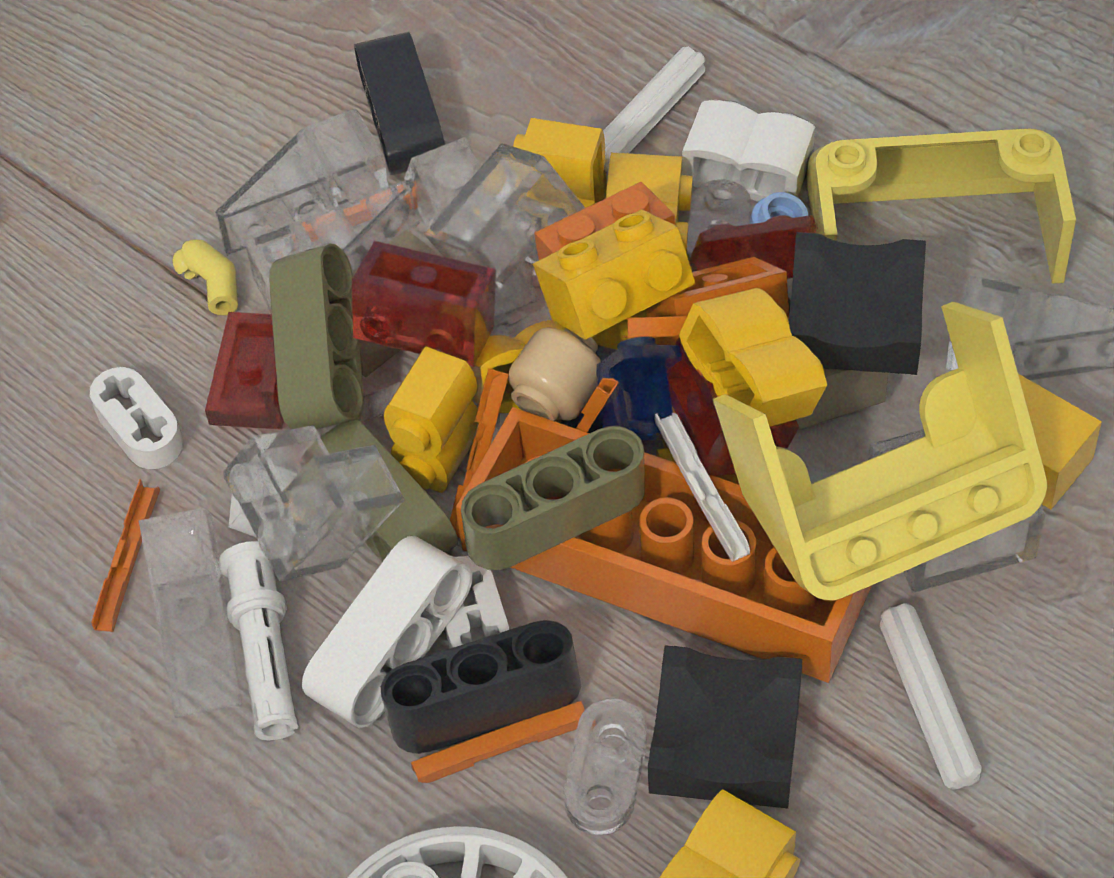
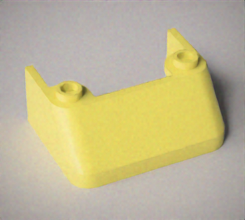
[806,129,1076,284]
[713,302,1047,600]

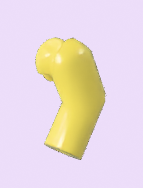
[172,239,238,315]

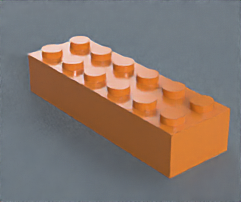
[456,407,872,683]

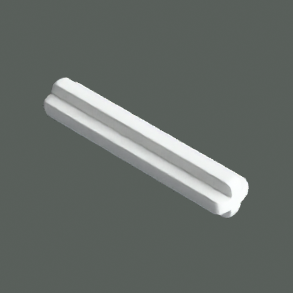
[603,46,705,172]
[880,603,982,790]

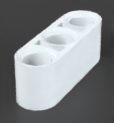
[302,536,472,728]

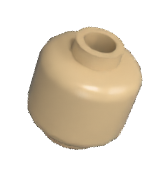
[509,327,605,421]

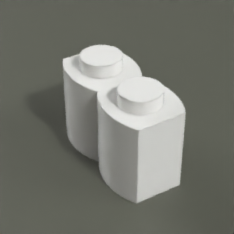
[682,100,815,202]

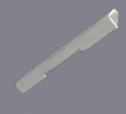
[655,412,750,562]

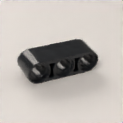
[354,32,447,175]
[380,620,581,754]

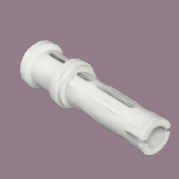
[219,541,298,741]

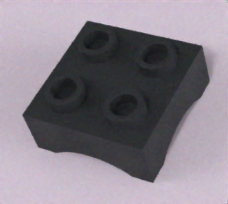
[789,232,926,375]
[648,645,802,809]

